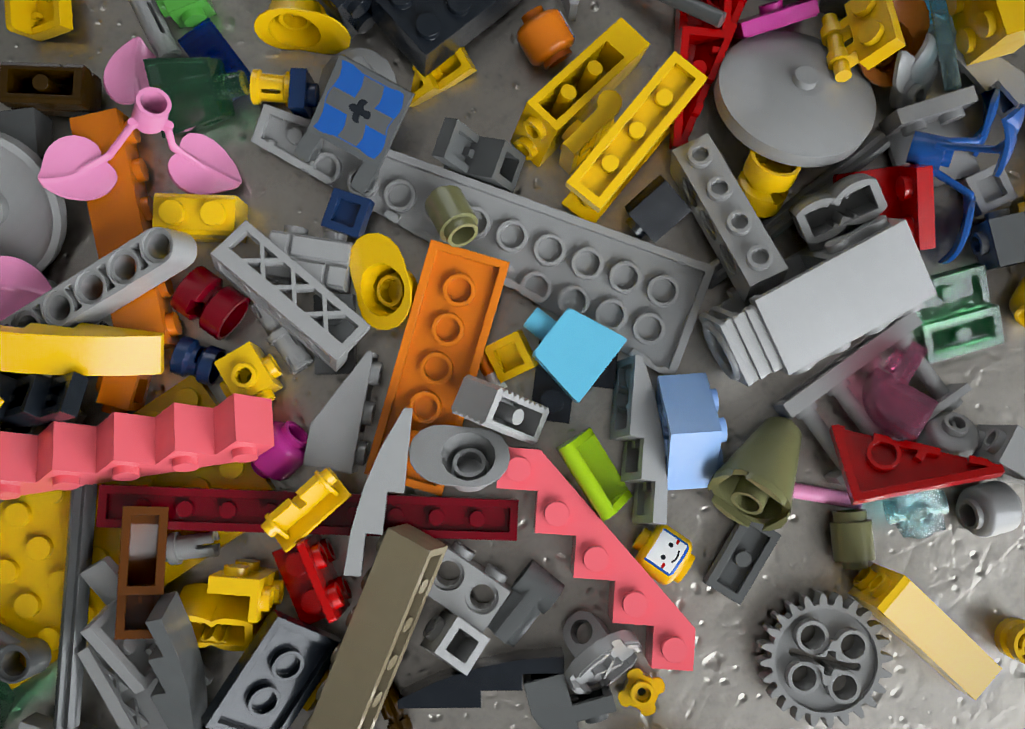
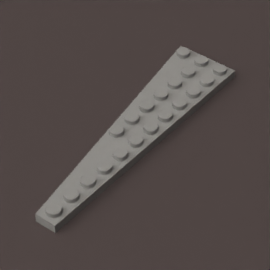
[251,104,716,375]

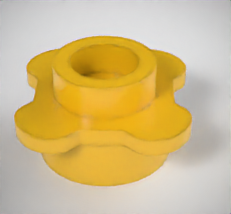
[618,668,665,716]

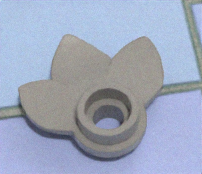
[890,33,938,109]

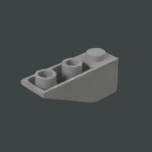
[303,351,383,474]

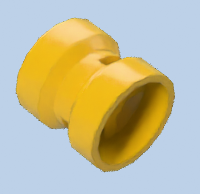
[994,617,1025,664]

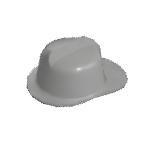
[409,425,510,492]

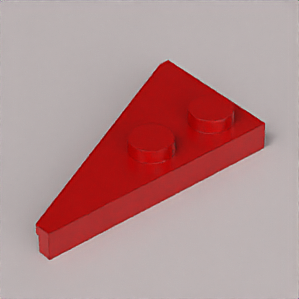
[829,424,1005,505]

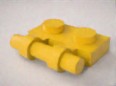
[820,0,906,82]

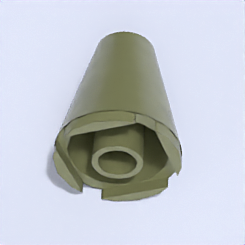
[708,417,802,531]

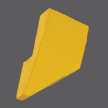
[409,47,477,108]

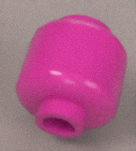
[251,421,308,481]

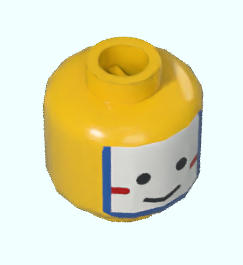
[632,525,696,585]

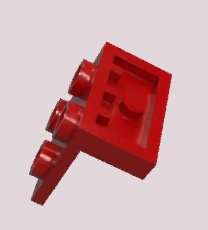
[833,164,936,250]
[272,534,352,624]

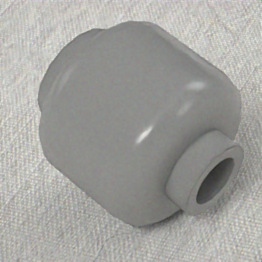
[916,411,980,458]
[955,480,1023,538]

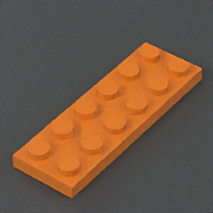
[364,239,510,496]

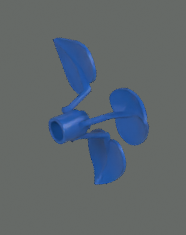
[906,88,1025,264]

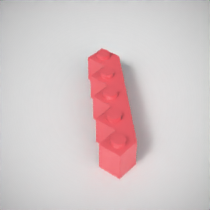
[0,393,274,500]
[496,446,696,671]

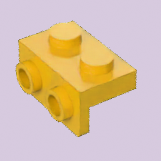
[4,0,73,42]
[207,559,284,623]

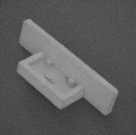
[80,556,214,694]

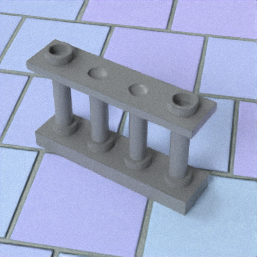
[772,312,972,485]

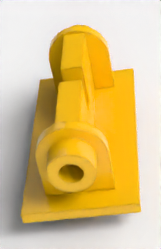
[261,467,352,553]

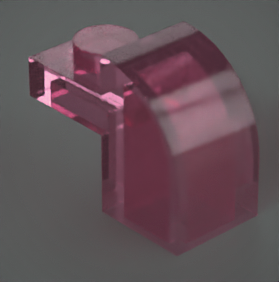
[862,341,939,441]

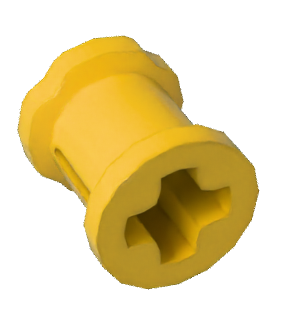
[250,69,290,107]

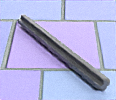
[53,484,98,729]

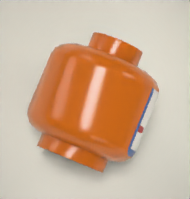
[516,5,575,70]

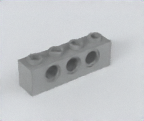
[670,133,788,304]

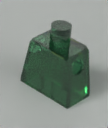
[143,57,250,138]

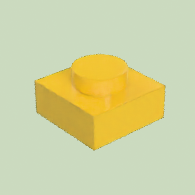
[485,329,539,383]

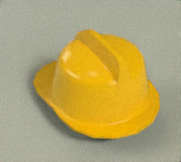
[254,0,351,54]
[349,233,418,330]

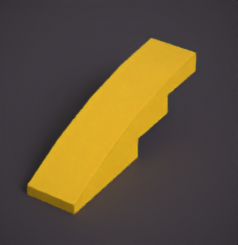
[0,323,164,376]

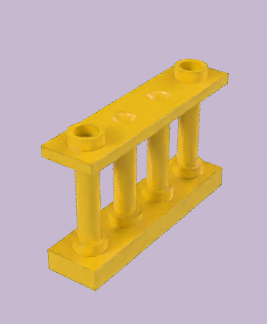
[561,51,708,223]

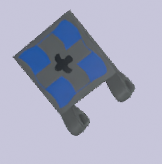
[294,54,415,193]

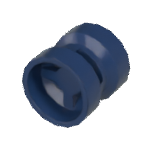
[170,336,226,386]

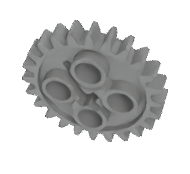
[756,590,893,728]

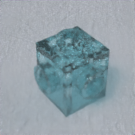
[883,489,949,539]

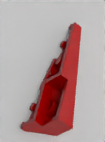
[669,0,747,150]

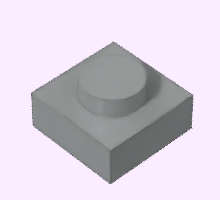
[959,164,1018,217]

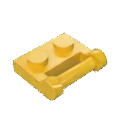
[558,89,622,175]

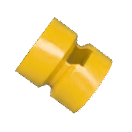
[737,150,801,218]

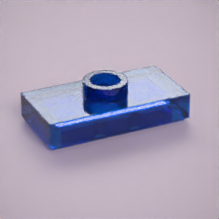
[177,17,251,106]

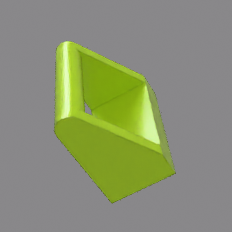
[556,427,633,521]

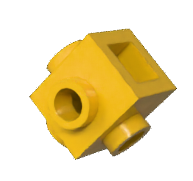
[214,341,284,401]

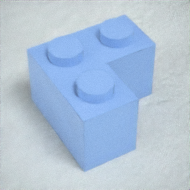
[656,373,727,490]

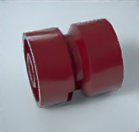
[171,266,250,340]

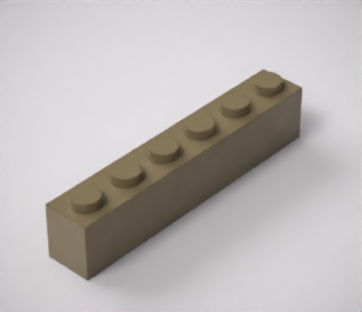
[302,523,448,729]

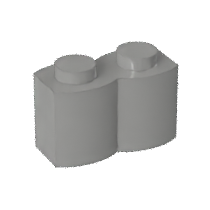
[788,173,888,243]

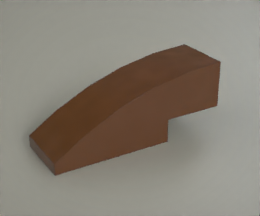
[114,506,169,640]

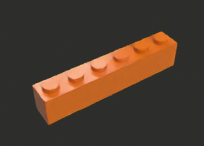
[69,108,182,350]

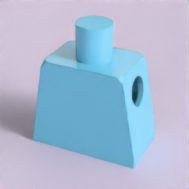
[523,307,627,403]

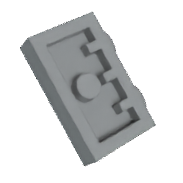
[878,85,980,188]

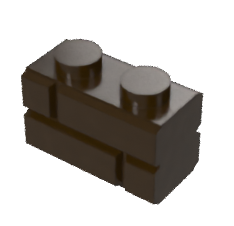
[0,62,102,117]

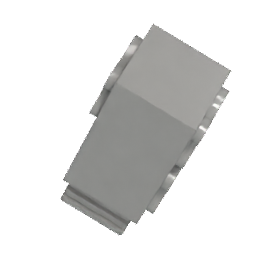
[698,215,937,387]

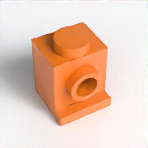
[96,375,152,414]

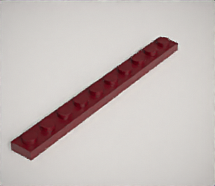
[96,484,519,541]

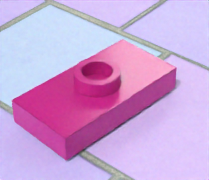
[733,0,819,38]

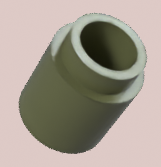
[425,185,478,247]
[829,509,876,570]

